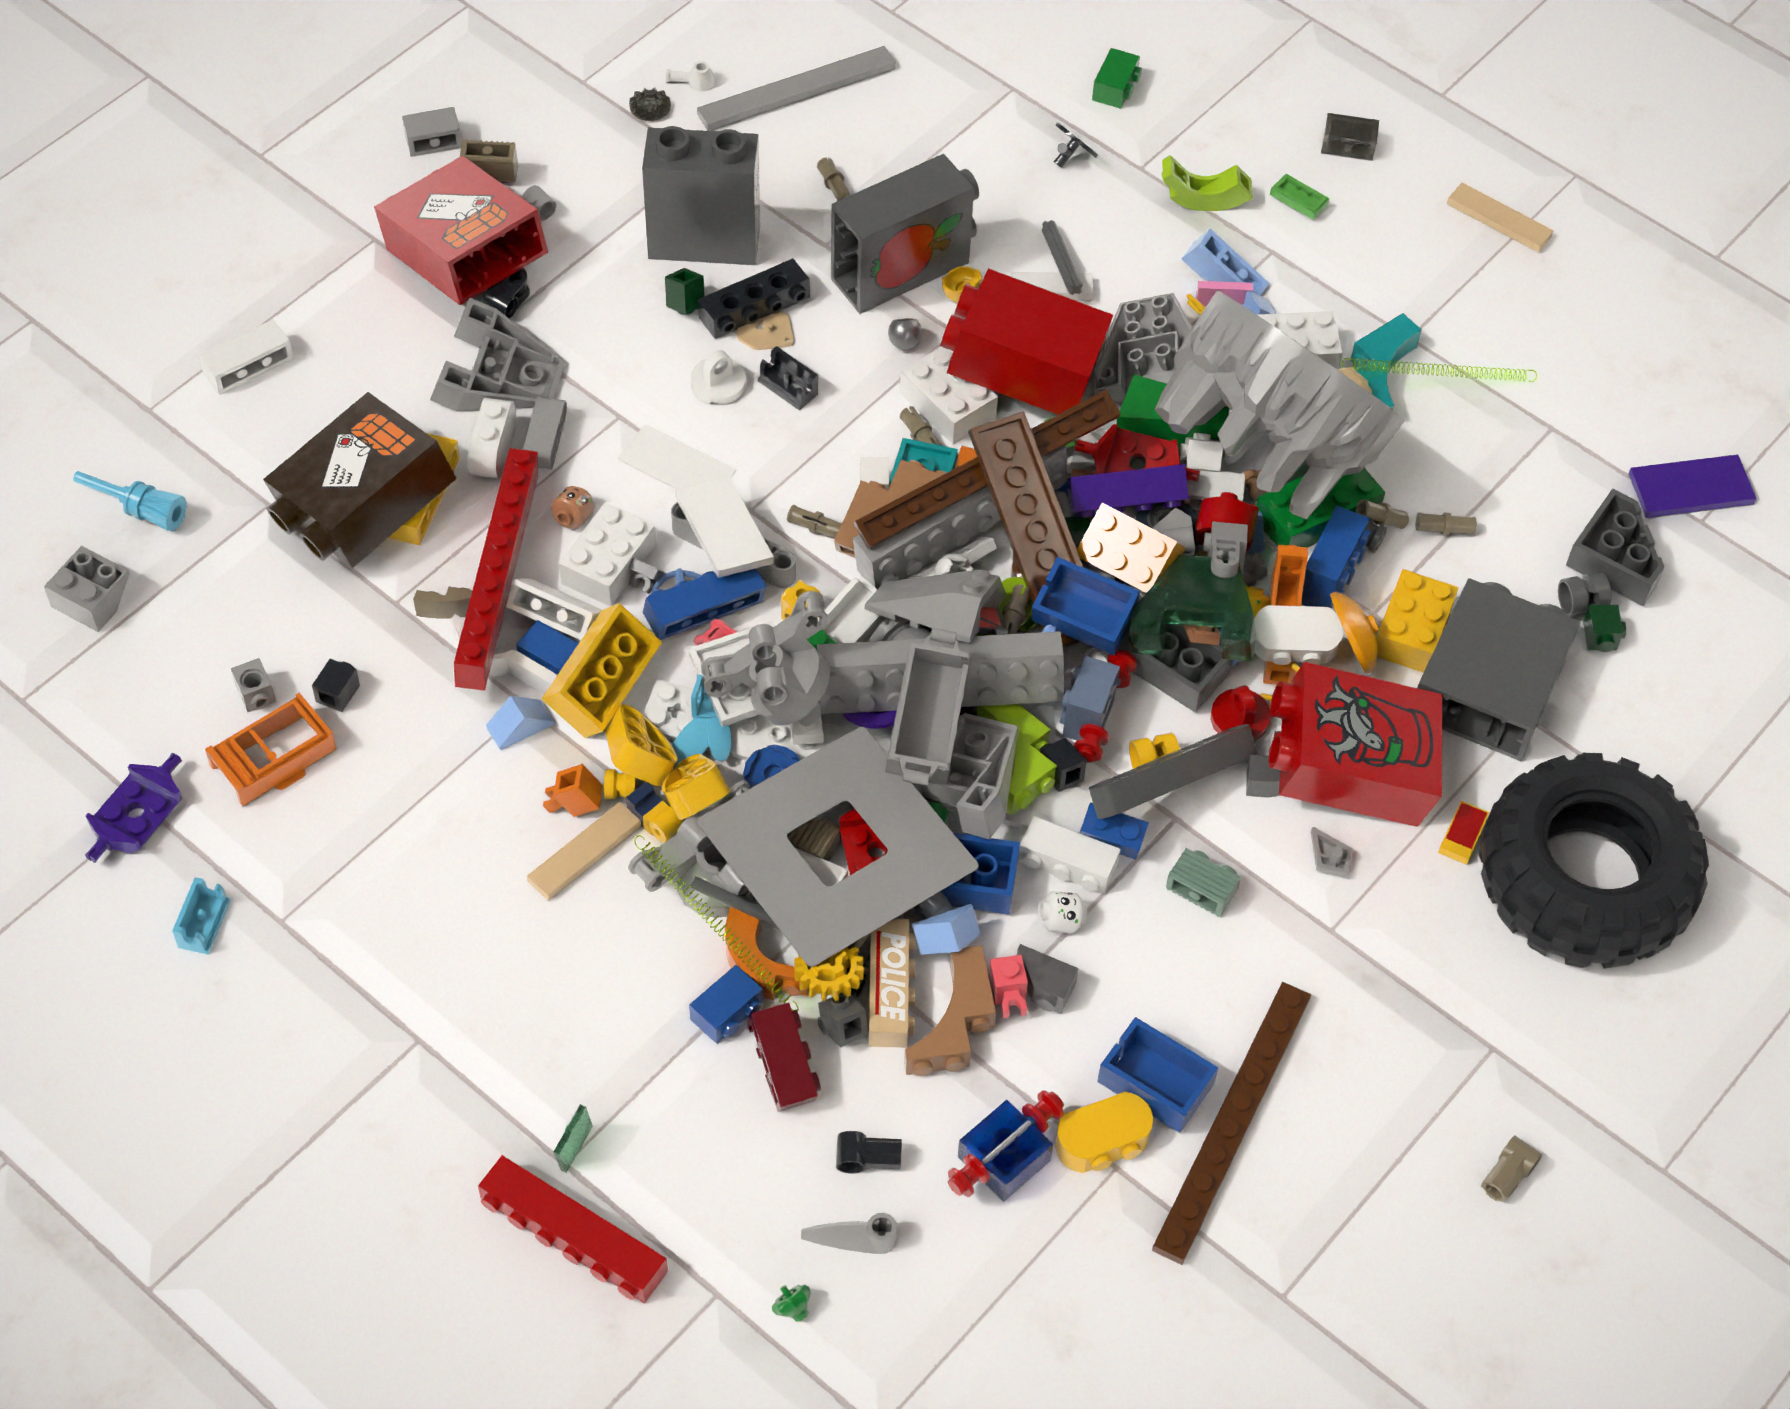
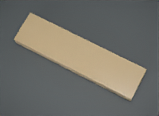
[1447,182,1554,253]
[527,802,641,901]

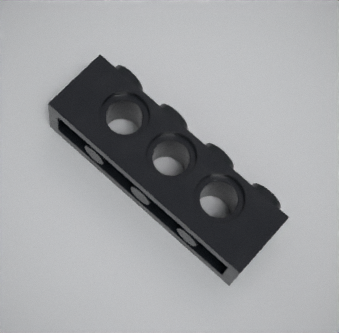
[697,258,810,339]

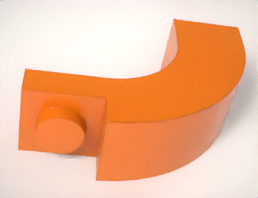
[725,907,809,1000]

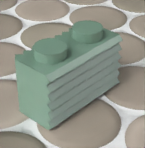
[1166,848,1241,917]

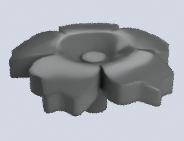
[1242,552,1268,587]

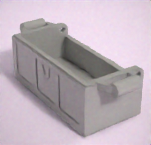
[885,628,971,785]

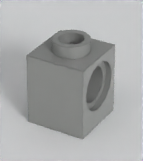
[231,658,276,712]

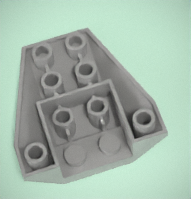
[1094,293,1192,404]

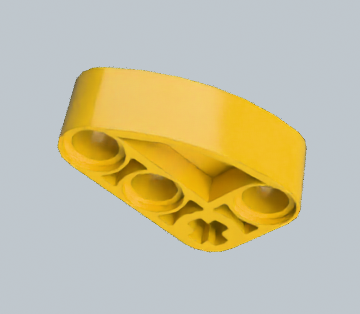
[605,704,678,786]
[662,754,730,820]

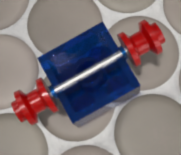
[947,1090,1064,1202]

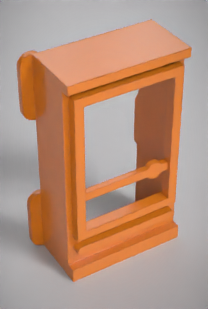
[205,692,337,807]

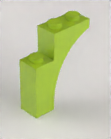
[976,704,1057,816]

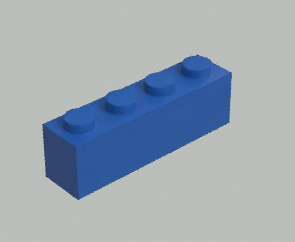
[642,568,767,640]

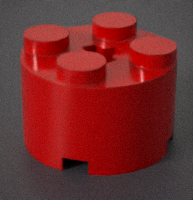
[1194,492,1259,552]

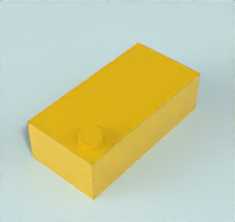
[541,603,662,738]

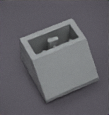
[44,545,130,632]

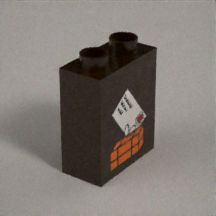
[263,392,457,568]

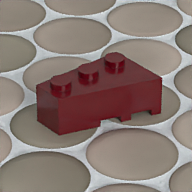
[747,1002,821,1112]

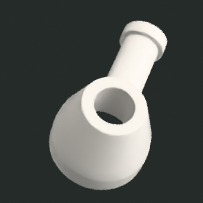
[665,61,714,91]

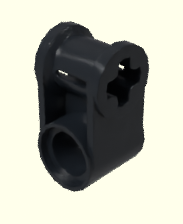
[482,268,530,319]

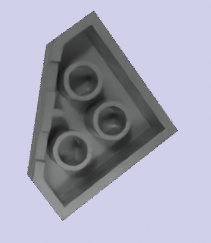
[1566,488,1665,606]

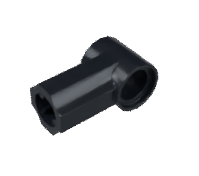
[836,1131,902,1174]

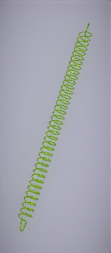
[1341,358,1537,382]
[634,835,799,1011]

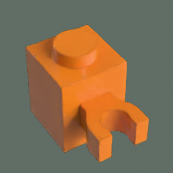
[543,764,603,817]

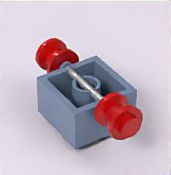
[1059,650,1137,763]

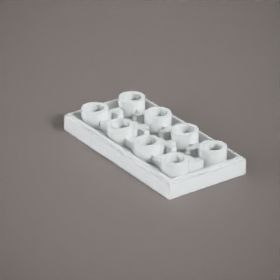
[675,476,774,578]

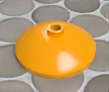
[1330,591,1380,675]

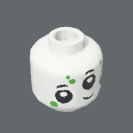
[1038,891,1087,933]

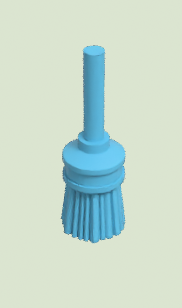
[73,471,187,531]

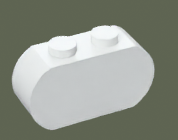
[468,398,516,479]
[1250,605,1344,665]

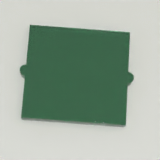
[553,1104,593,1173]

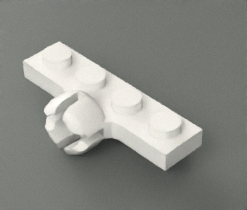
[909,537,997,579]

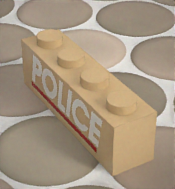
[869,919,915,1048]

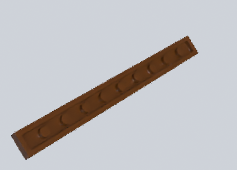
[854,390,1121,549]
[1152,981,1312,1265]

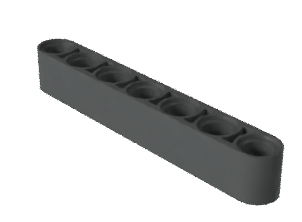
[1089,724,1258,819]

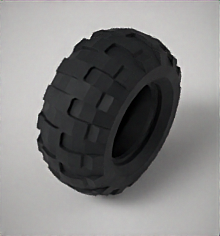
[1479,752,1709,969]

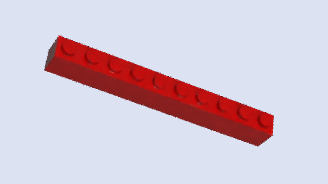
[453,448,538,691]

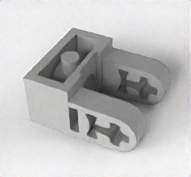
[1200,522,1248,613]

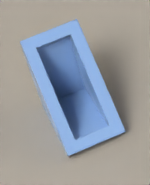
[486,696,554,750]
[912,904,981,955]

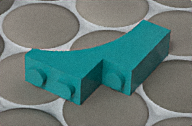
[1350,313,1422,409]

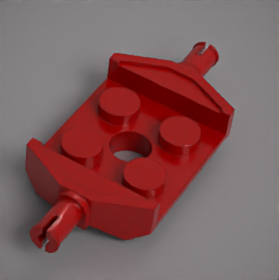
[1075,424,1200,482]
[839,808,888,875]

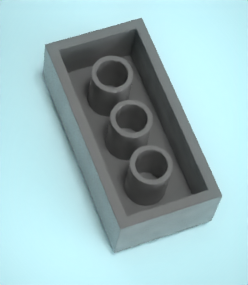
[1098,595,1233,712]

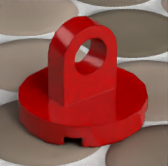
[1210,685,1271,741]

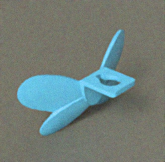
[672,674,731,769]

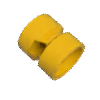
[1129,732,1180,769]

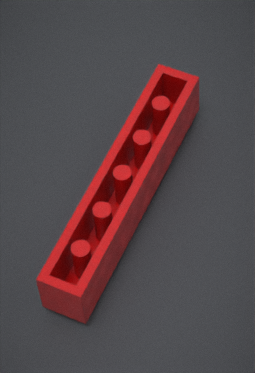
[478,1155,668,1304]

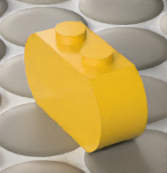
[1055,1092,1153,1173]

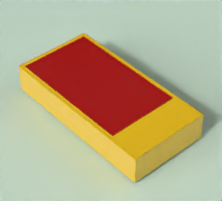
[1438,801,1490,865]

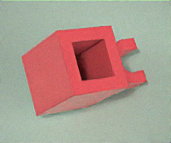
[988,955,1028,1018]

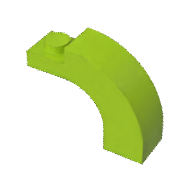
[1161,155,1253,211]

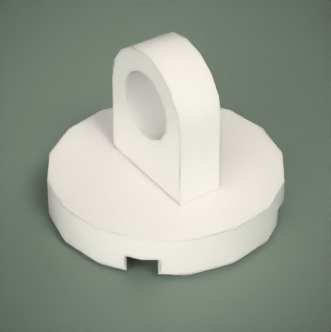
[691,350,746,405]

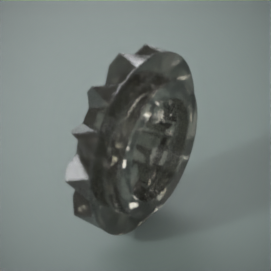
[629,87,671,121]

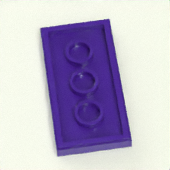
[1628,454,1757,518]

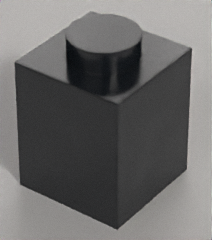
[312,658,360,712]
[1040,738,1087,792]

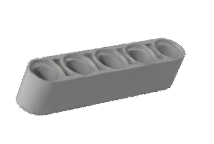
[671,502,796,588]

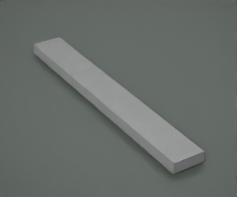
[697,46,896,131]

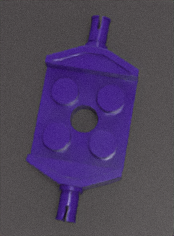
[85,753,182,863]

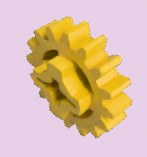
[794,946,864,1001]

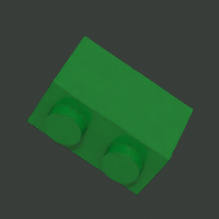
[1092,48,1142,109]

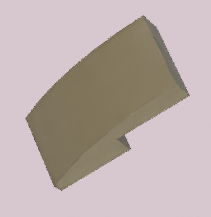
[413,586,472,619]

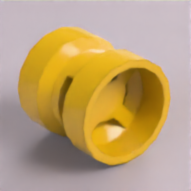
[604,769,638,800]

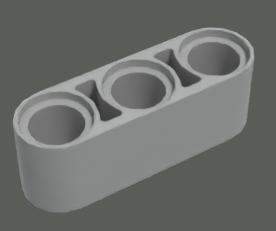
[523,397,567,470]

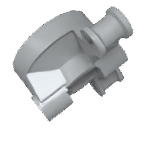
[701,591,830,726]
[628,780,756,918]

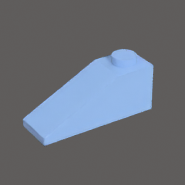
[1181,228,1269,296]

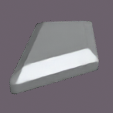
[1310,827,1353,878]

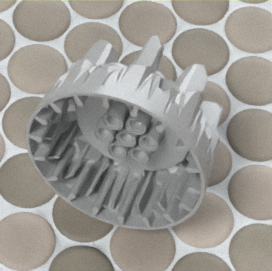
[1155,290,1406,519]

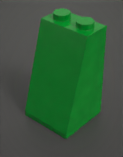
[1116,374,1231,449]

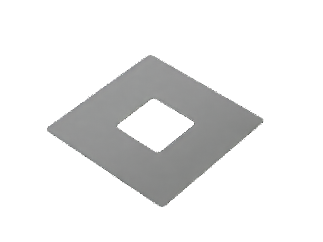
[697,727,978,967]

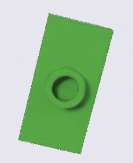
[1270,174,1330,220]

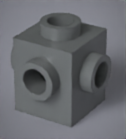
[817,993,869,1048]

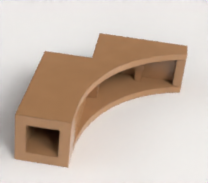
[834,460,946,558]
[904,945,996,1076]

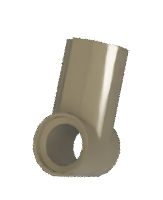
[1481,1135,1543,1203]

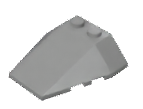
[864,570,1006,643]

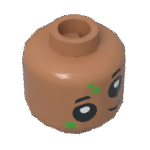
[551,486,594,529]

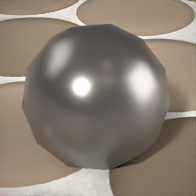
[888,318,923,350]

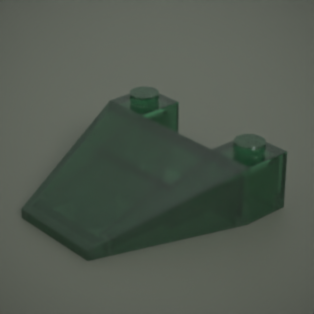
[1129,555,1256,661]

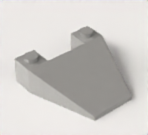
[430,298,566,411]
[912,713,1018,839]

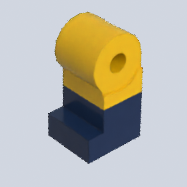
[626,782,683,843]

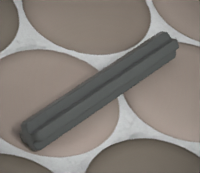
[1041,220,1083,295]

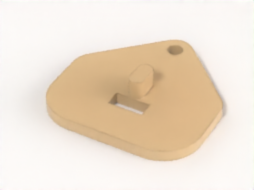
[737,311,794,350]

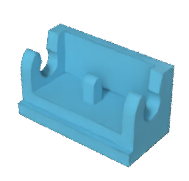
[172,877,231,955]

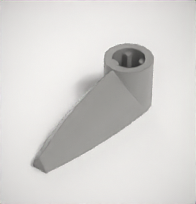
[801,1213,897,1254]

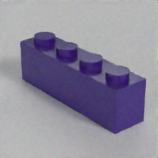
[1067,464,1189,518]

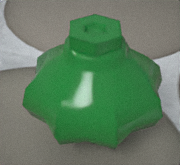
[771,1284,811,1322]

